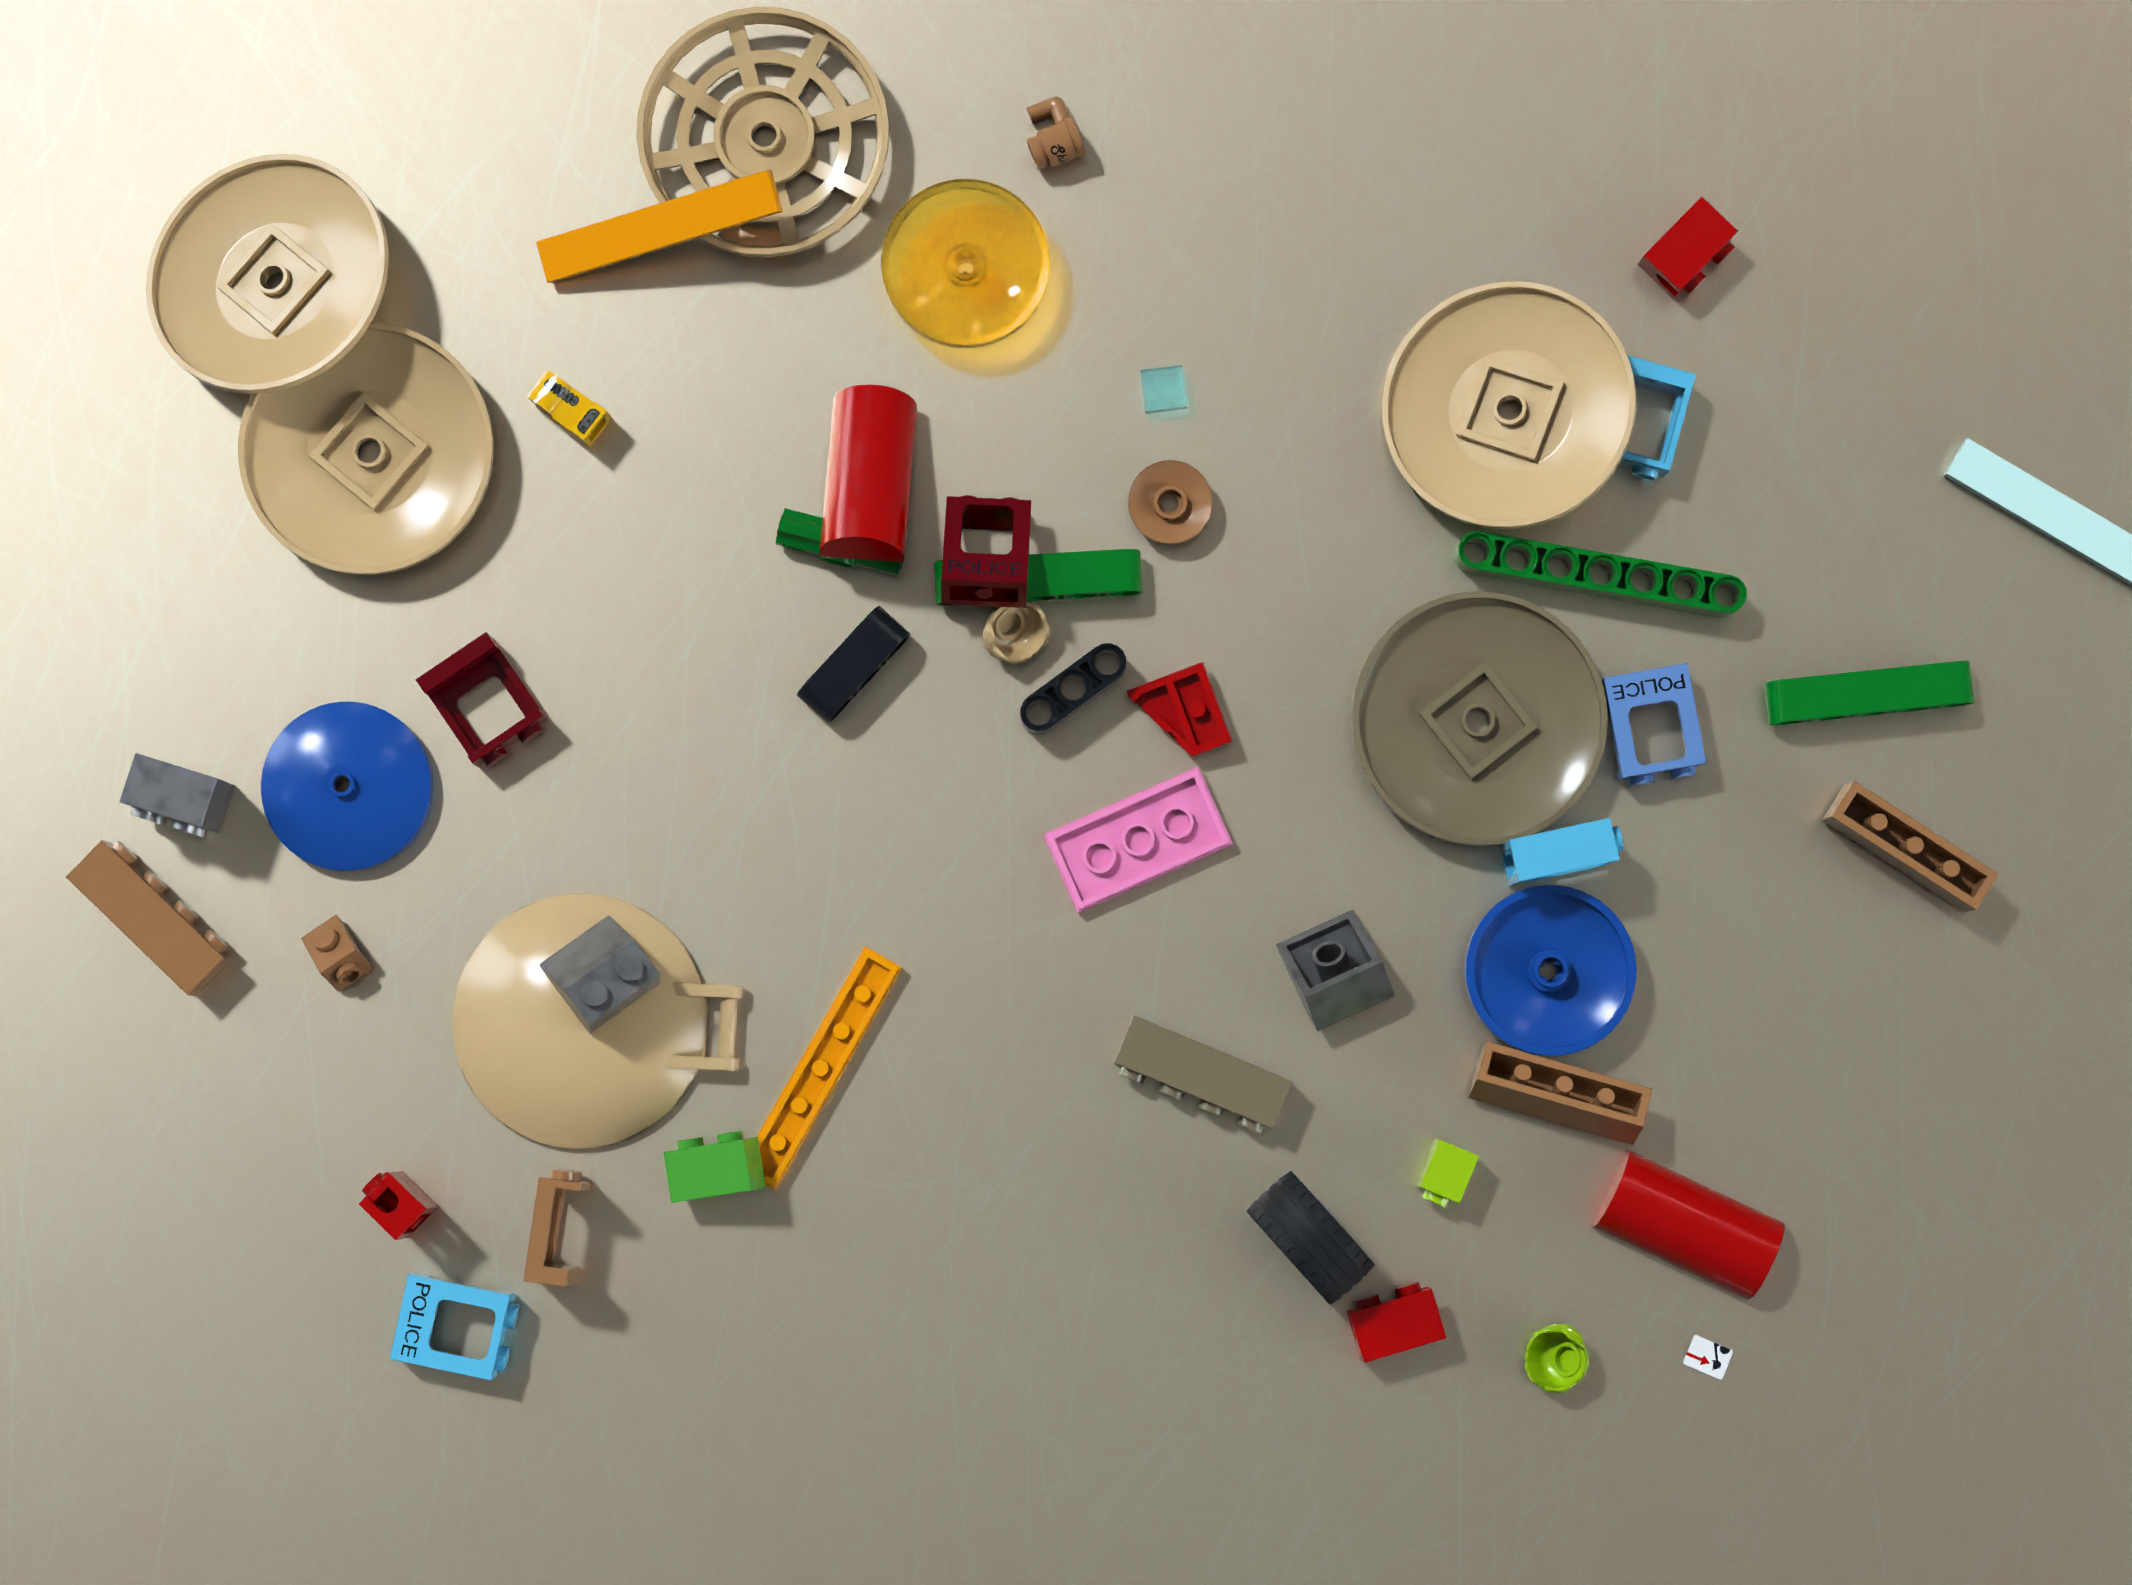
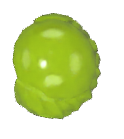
[1524,1323,1590,1393]

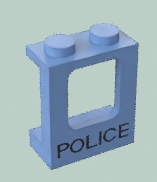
[1602,663,1706,787]

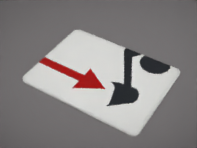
[1683,1335,1733,1380]

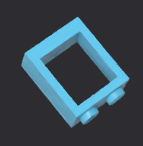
[1619,355,1696,481]
[1499,818,1624,886]

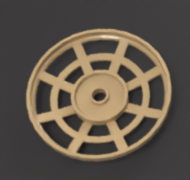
[636,7,889,257]

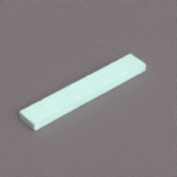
[1944,438,2132,586]

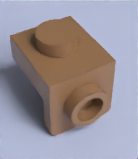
[301,914,373,991]

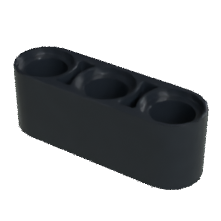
[797,605,911,724]
[1020,643,1126,735]

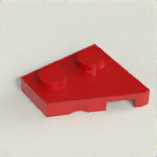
[1126,662,1233,757]

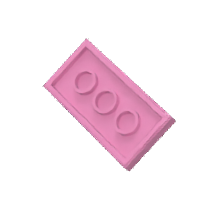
[1043,767,1233,913]

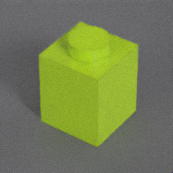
[1416,1139,1479,1207]

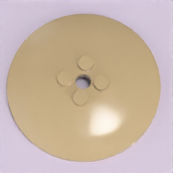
[146,154,389,394]
[1382,281,1636,529]
[238,322,494,575]

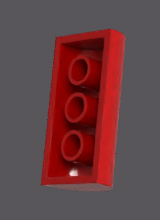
[819,384,917,562]
[1592,1150,1785,1300]

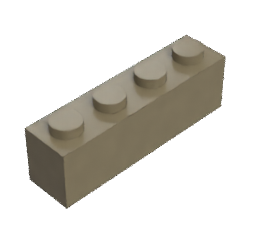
[1114,1015,1293,1133]

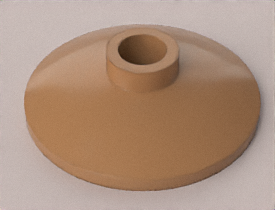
[1128,460,1213,544]

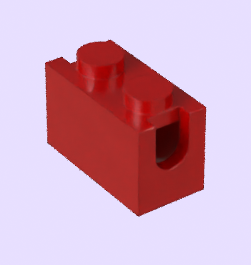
[1637,196,1738,299]
[359,1171,439,1240]
[1346,1282,1447,1363]

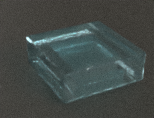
[1140,365,1187,414]

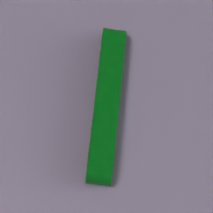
[1454,531,1747,618]

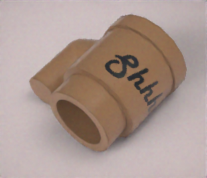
[1026,96,1086,170]

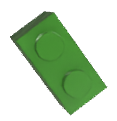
[664,1131,766,1203]

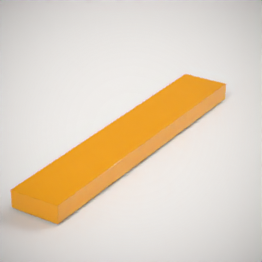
[536,170,783,283]
[757,947,902,1190]

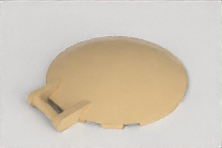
[452,893,743,1149]

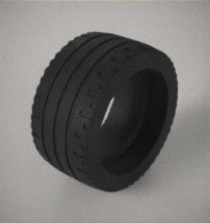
[1246,1171,1375,1305]

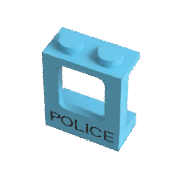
[390,1272,519,1380]

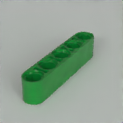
[934,549,1143,606]
[1764,661,1975,726]

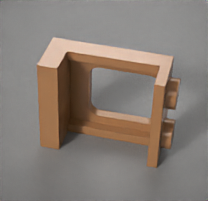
[523,1169,592,1287]

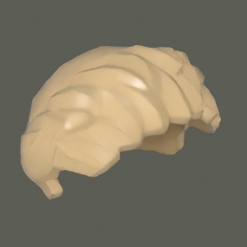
[983,601,1050,665]

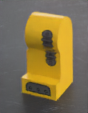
[527,370,612,447]

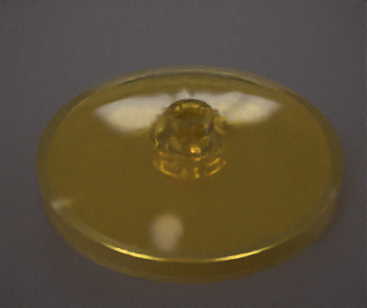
[881,179,1050,348]

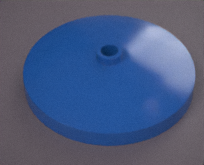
[261,702,433,871]
[1464,885,1637,1056]

